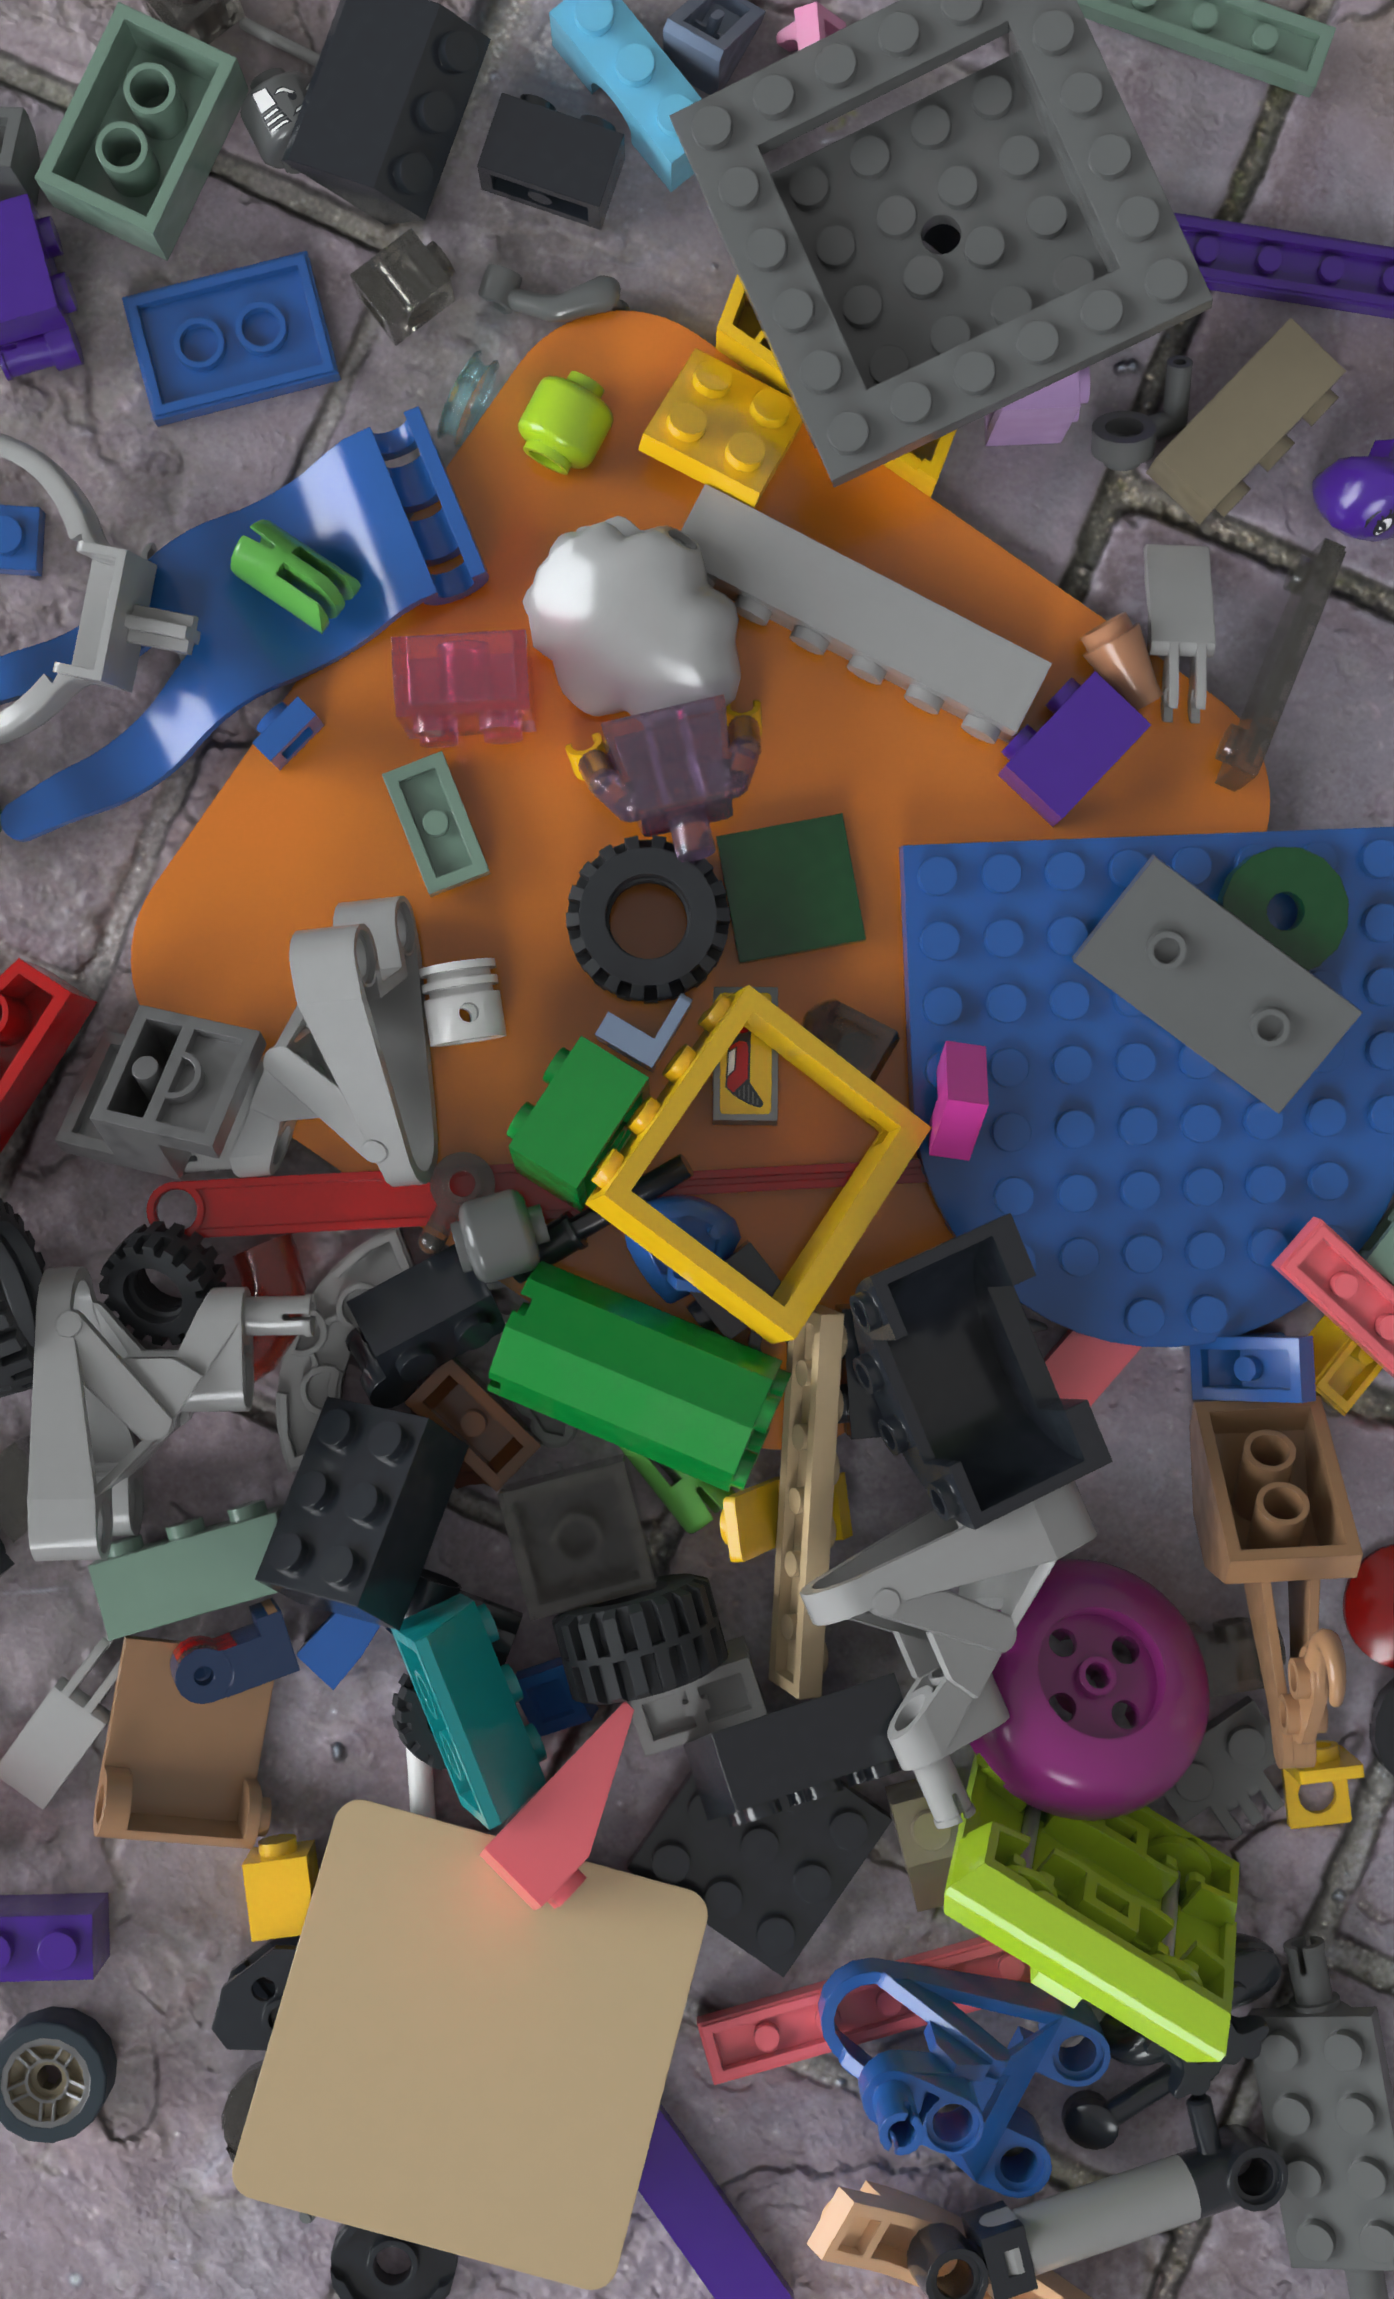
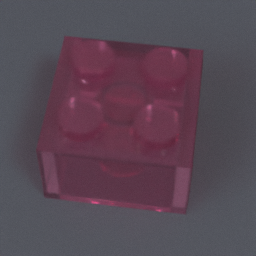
[391,629,536,748]

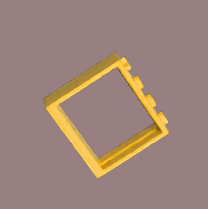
[585,984,932,1344]

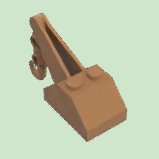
[1189,1396,1363,1769]

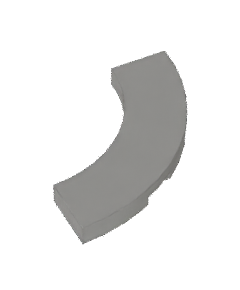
[276,1227,415,1473]

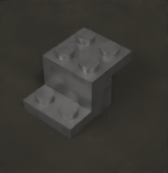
[55,1005,267,1180]

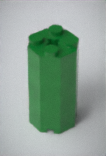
[488,1261,792,1492]

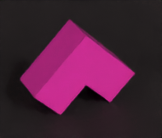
[929,1041,989,1161]

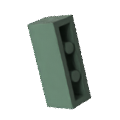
[88,1499,284,1641]

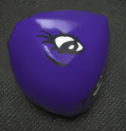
[1312,439,1394,542]

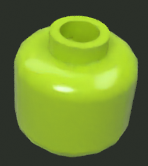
[518,371,613,475]

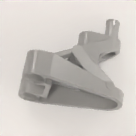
[183,896,438,1187]
[27,1266,316,1561]
[800,1481,1097,1829]

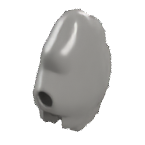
[522,516,742,730]

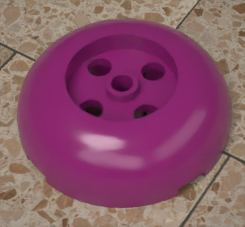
[969,1559,1210,1821]

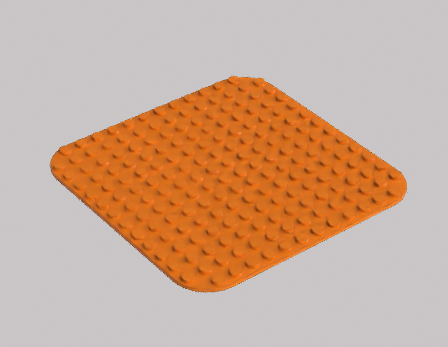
[131,310,1270,1450]

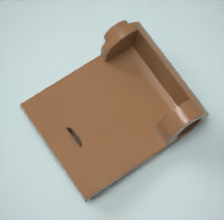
[93,1636,274,1849]

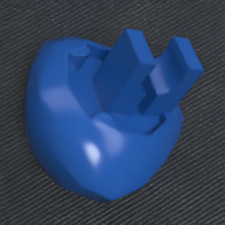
[625,1194,741,1304]

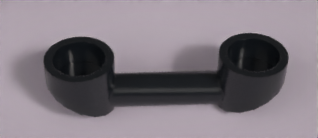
[1061,2064,1215,2150]

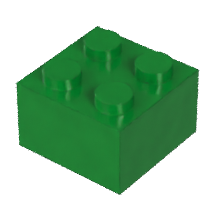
[506,1036,650,1212]

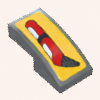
[713,987,778,1126]

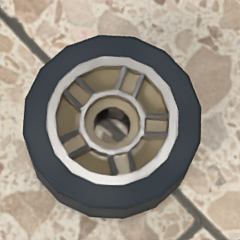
[0,2006,117,2143]

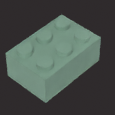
[34,2,249,261]

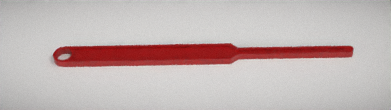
[146,1159,927,1238]

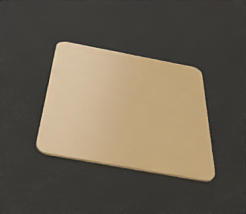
[232,1799,708,2290]

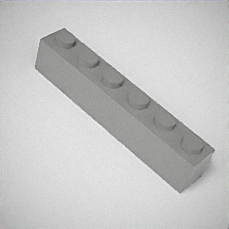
[681,484,1052,744]

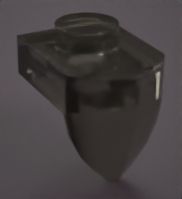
[801,999,900,1083]

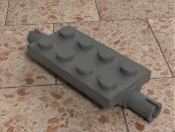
[1247,1936,1394,2299]

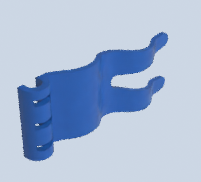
[0,406,489,842]

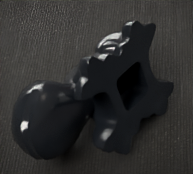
[1099,1933,1282,2099]

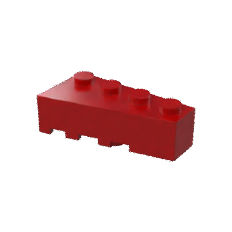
[0,958,97,1153]

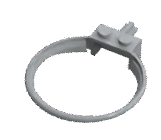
[0,434,201,745]

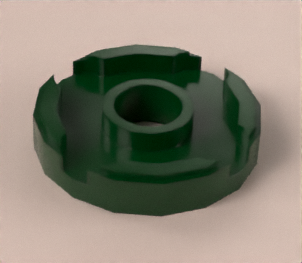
[1217,847,1349,970]

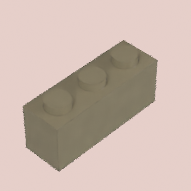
[1146,318,1346,525]

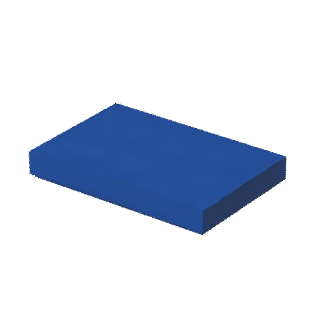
[122,251,341,427]

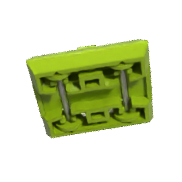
[944,1753,1240,2062]

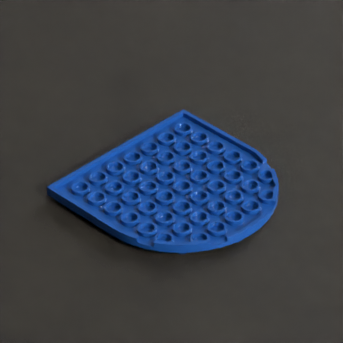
[899,827,1394,1347]

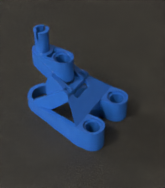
[818,1957,1111,2199]

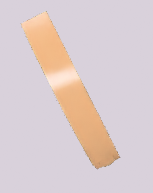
[807,2180,1092,2299]

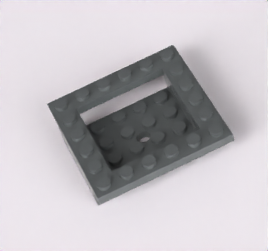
[669,0,1213,488]

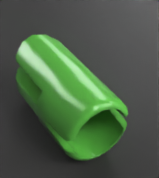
[230,519,361,634]
[618,1446,736,1534]

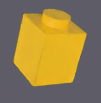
[242,1834,319,1942]

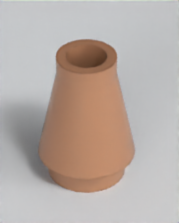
[1080,612,1163,711]

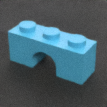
[549,0,702,192]

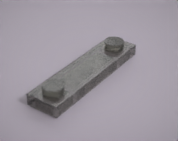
[1215,538,1346,792]

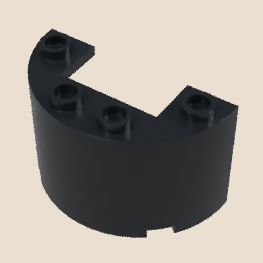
[850,1213,1113,1530]

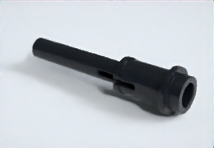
[513,1154,694,1284]

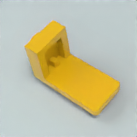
[720,1472,853,1563]

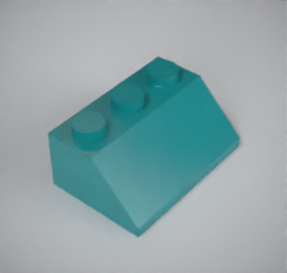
[391,1593,547,1830]

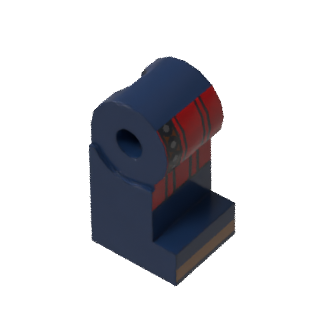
[170,1597,300,1704]

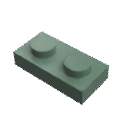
[382,751,491,897]

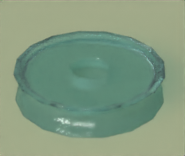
[437,350,499,448]

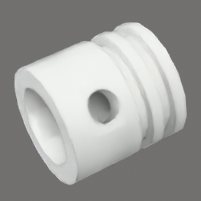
[419,958,507,1047]

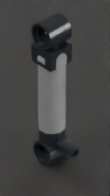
[907,2094,1288,2299]

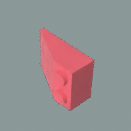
[479,1702,634,1911]

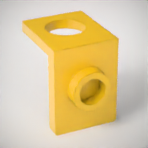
[1281,1740,1365,1829]

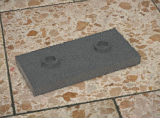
[1072,854,1362,1114]

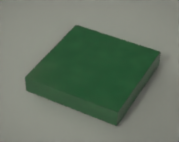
[716,813,866,964]

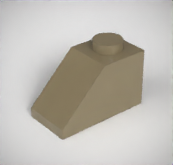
[885,1778,961,1912]

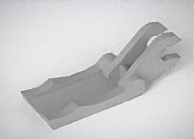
[1143,544,1216,723]
[0,1634,120,1810]

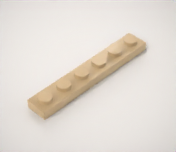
[768,1304,848,1700]

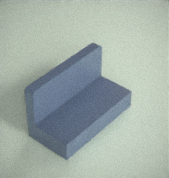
[595,993,693,1073]

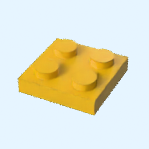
[638,348,803,508]

